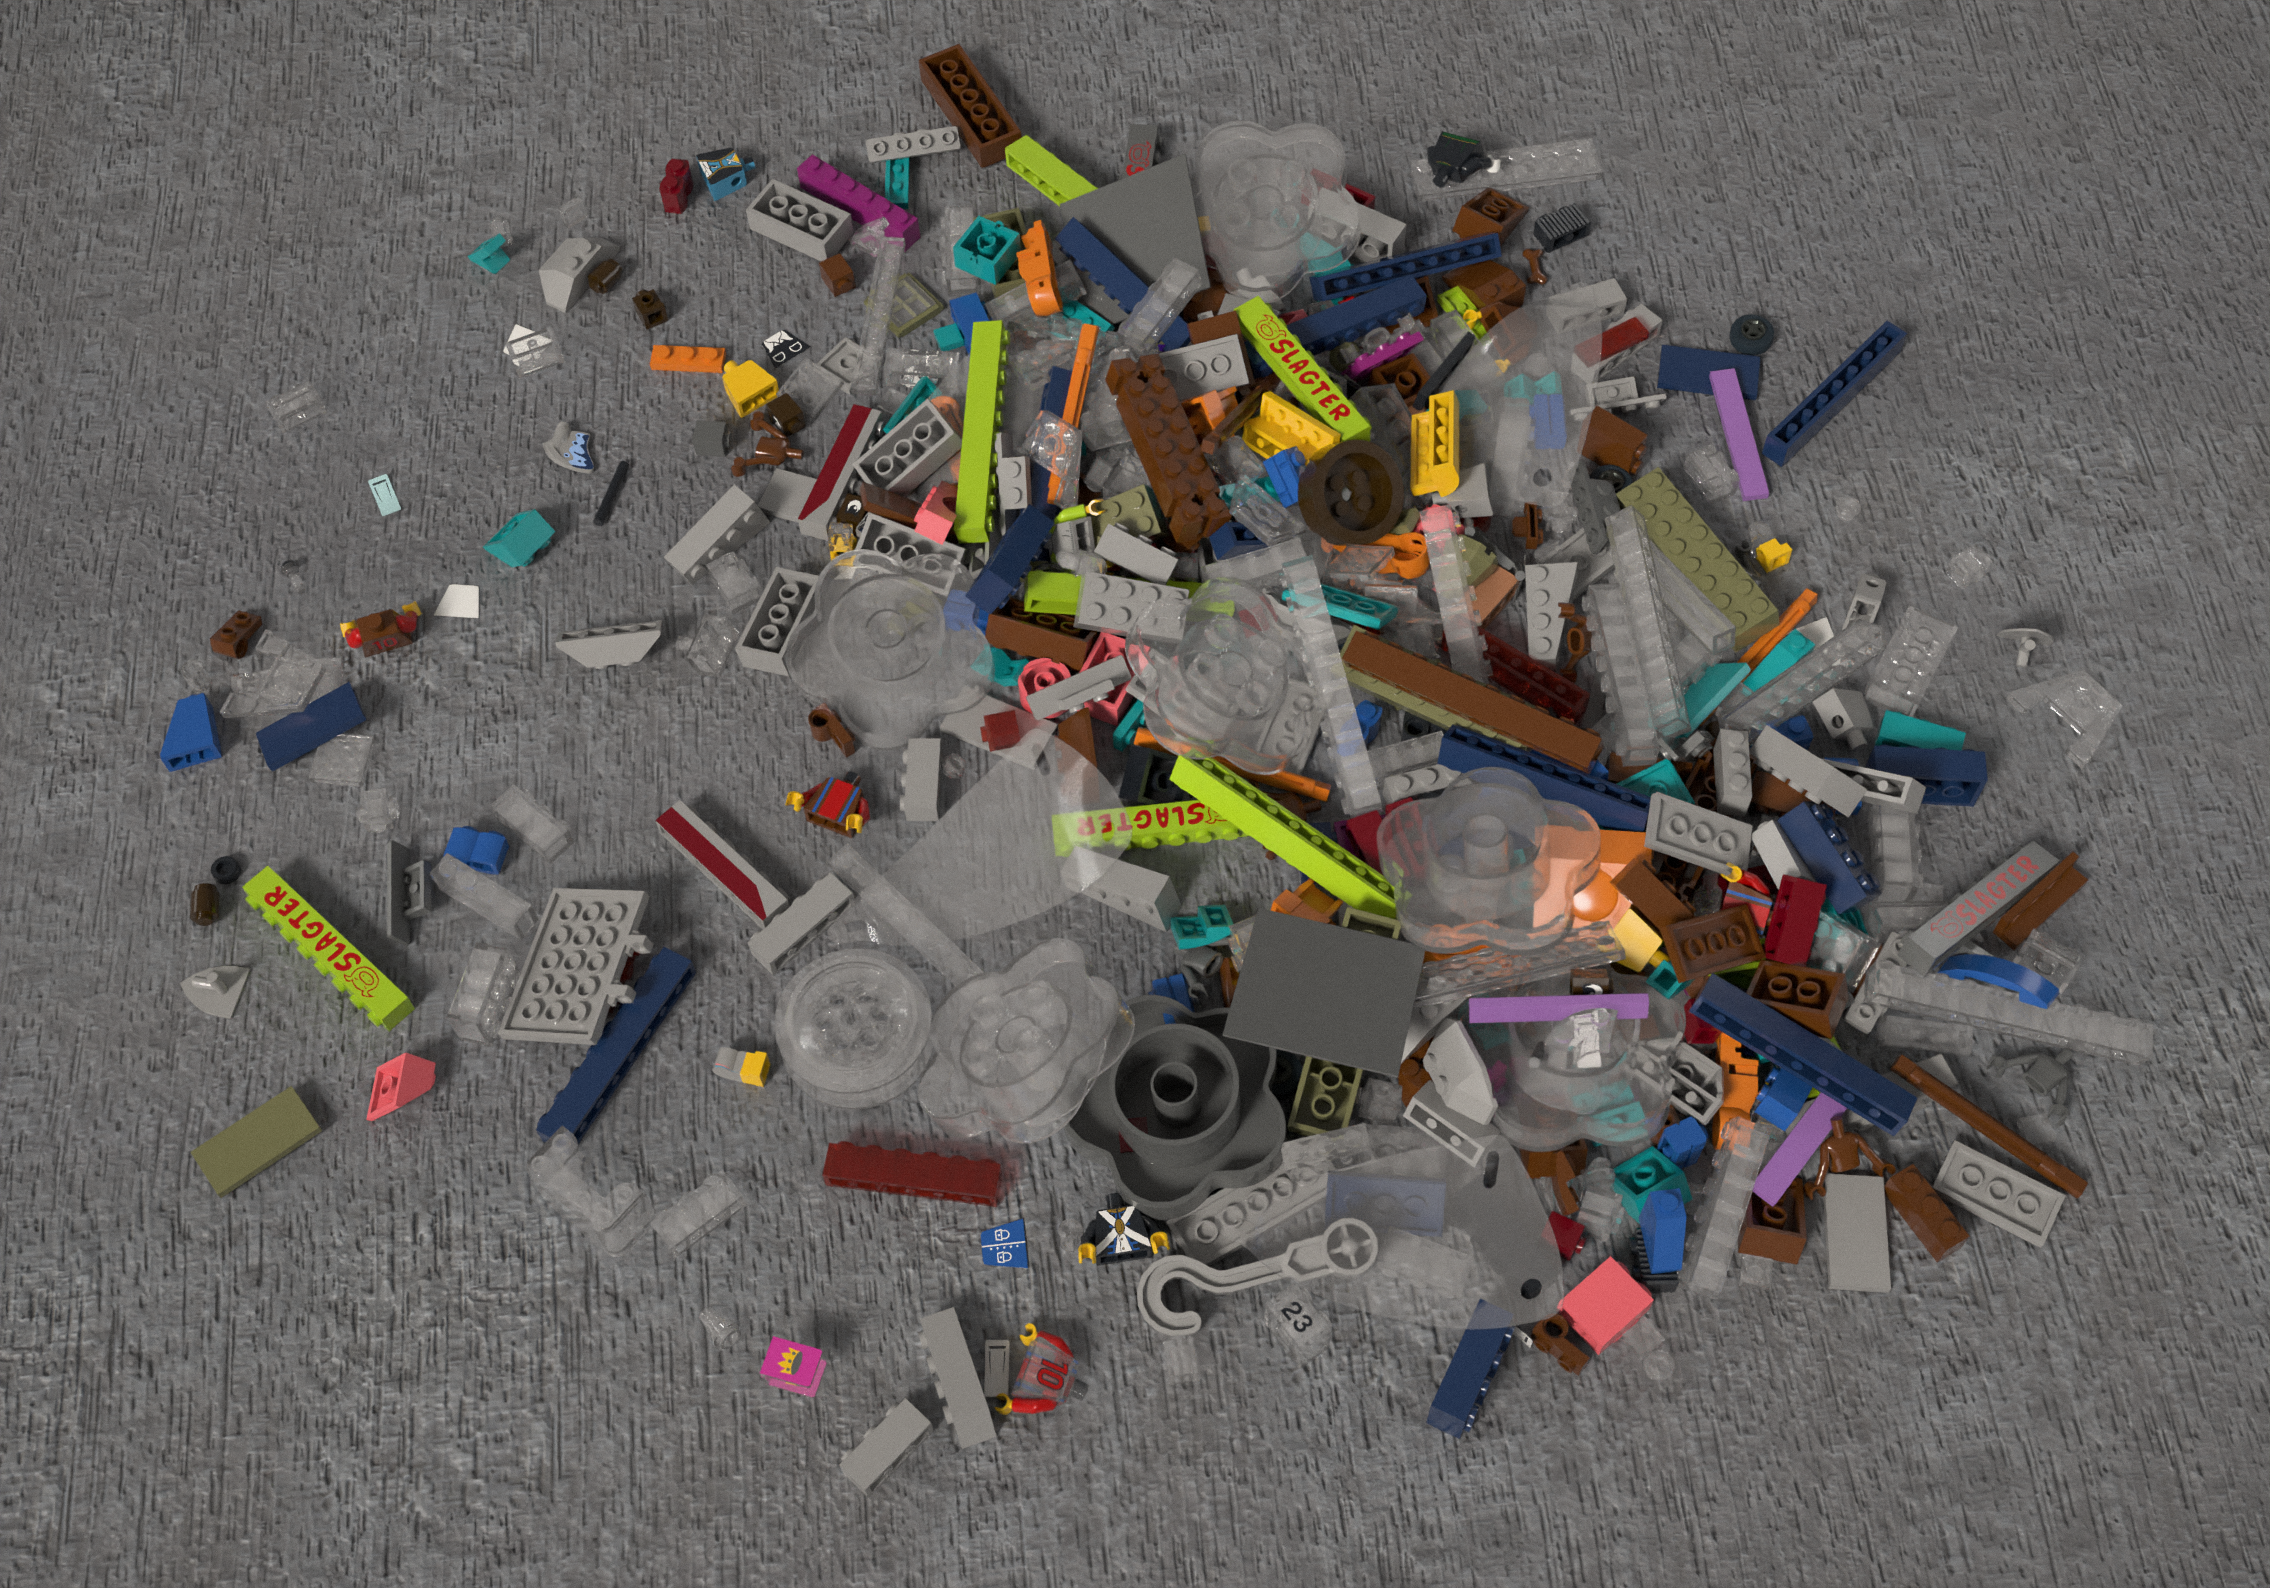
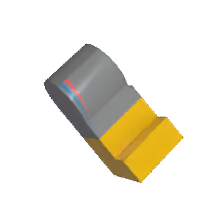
[712,1047,771,1087]

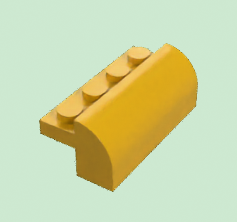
[1410,390,1460,497]
[1242,391,1341,466]

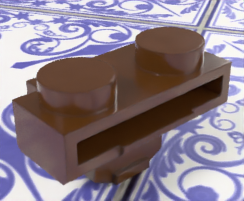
[1511,502,1543,549]

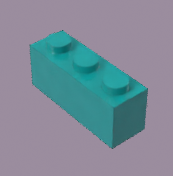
[1874,710,1966,750]

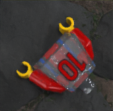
[994,1323,1089,1415]

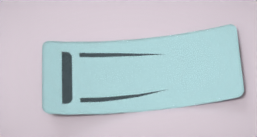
[368,474,401,516]

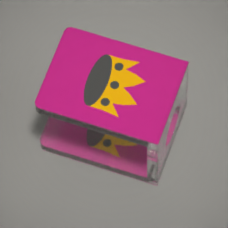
[760,1336,827,1398]

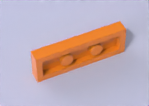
[650,345,726,373]

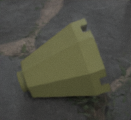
[1437,534,1498,601]

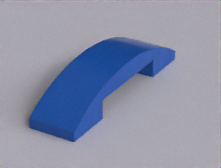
[1937,954,2059,1009]

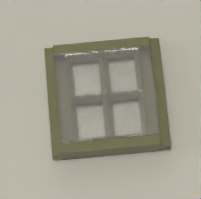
[864,273,944,338]

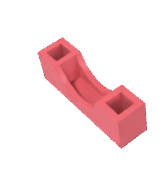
[914,480,958,545]

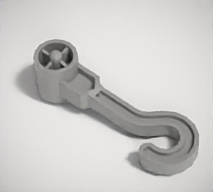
[1137,1218,1378,1337]

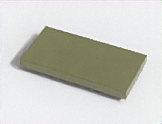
[190,1086,322,1198]

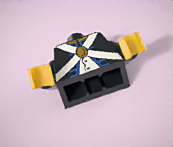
[1078,1193,1170,1266]

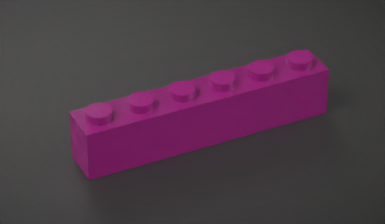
[797,154,921,252]

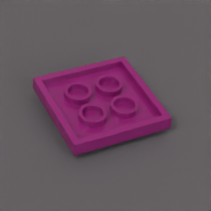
[1340,331,1424,383]

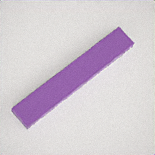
[1709,368,1769,501]
[1469,993,1649,1023]
[1749,1092,1847,1207]

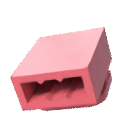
[1556,1256,1654,1355]

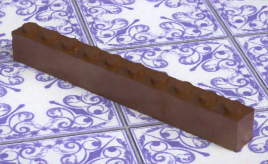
[1342,631,1604,774]

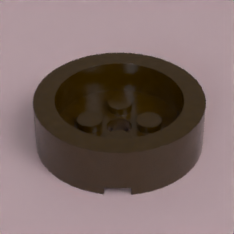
[1298,440,1404,546]

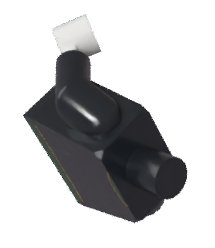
[1427,131,1501,188]

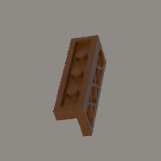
[1993,852,2088,951]

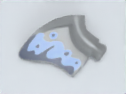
[543,422,594,474]

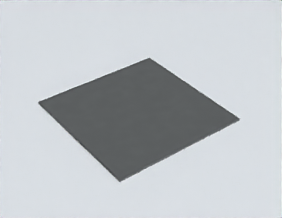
[1060,154,1211,325]
[1222,908,1426,1078]

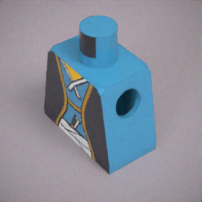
[696,148,755,201]

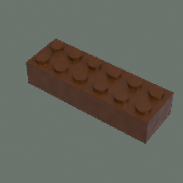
[918,44,1022,168]

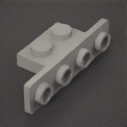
[866,126,960,163]
[1565,376,1667,422]
[995,433,1032,536]
[1026,655,1132,720]
[1844,932,1907,1034]

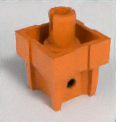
[1180,386,1249,447]
[1271,879,1343,926]

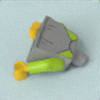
[1044,499,1114,576]

